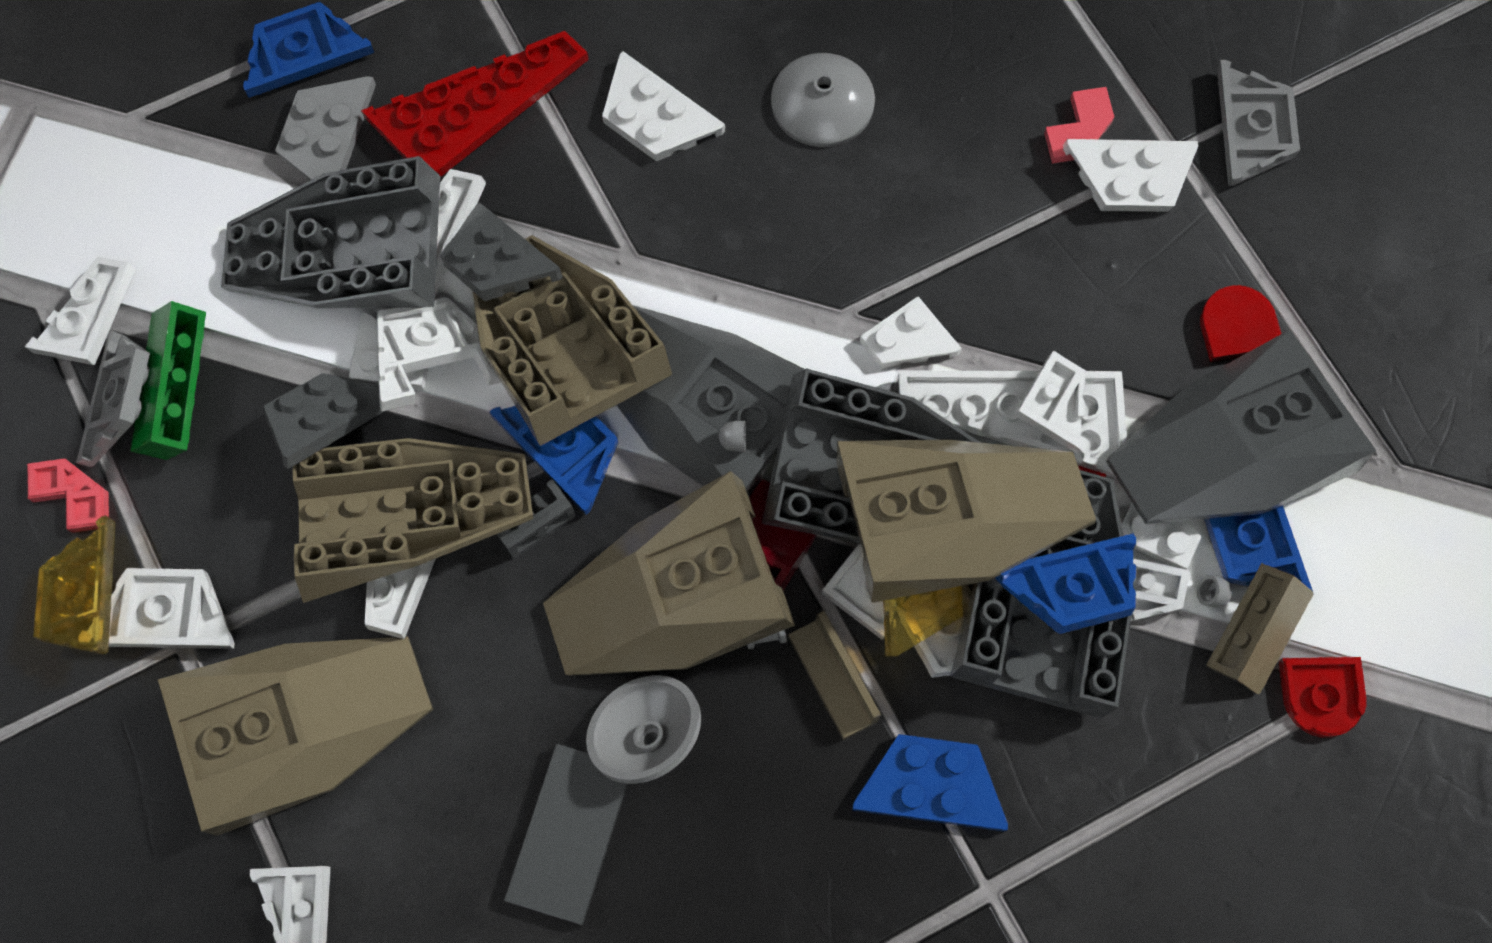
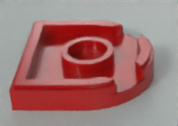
[1200,285,1282,362]
[1279,657,1367,738]

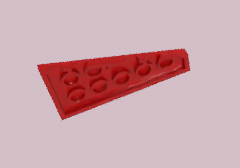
[361,31,589,177]

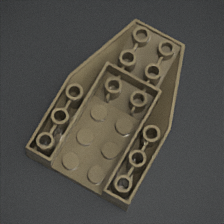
[472,235,672,446]
[293,438,533,603]
[836,440,1096,603]
[543,471,795,676]
[158,636,433,836]

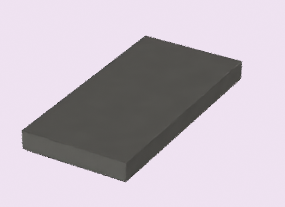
[504,744,628,926]

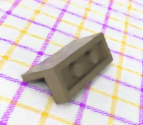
[1206,563,1314,694]
[788,611,881,740]

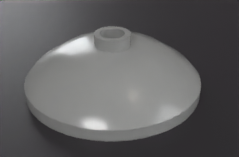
[771,53,875,147]
[586,675,701,784]

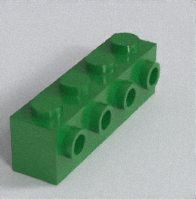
[131,301,206,460]

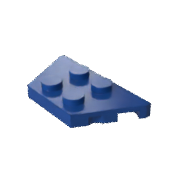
[243,2,375,98]
[489,406,619,515]
[1204,505,1314,595]
[995,533,1136,634]
[852,734,1008,832]

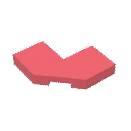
[1044,87,1114,164]
[27,458,109,533]

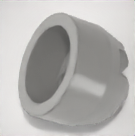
[718,421,746,452]
[1197,575,1232,607]

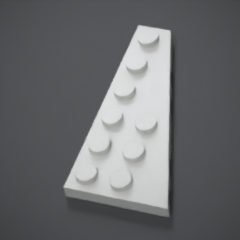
[898,370,1127,478]

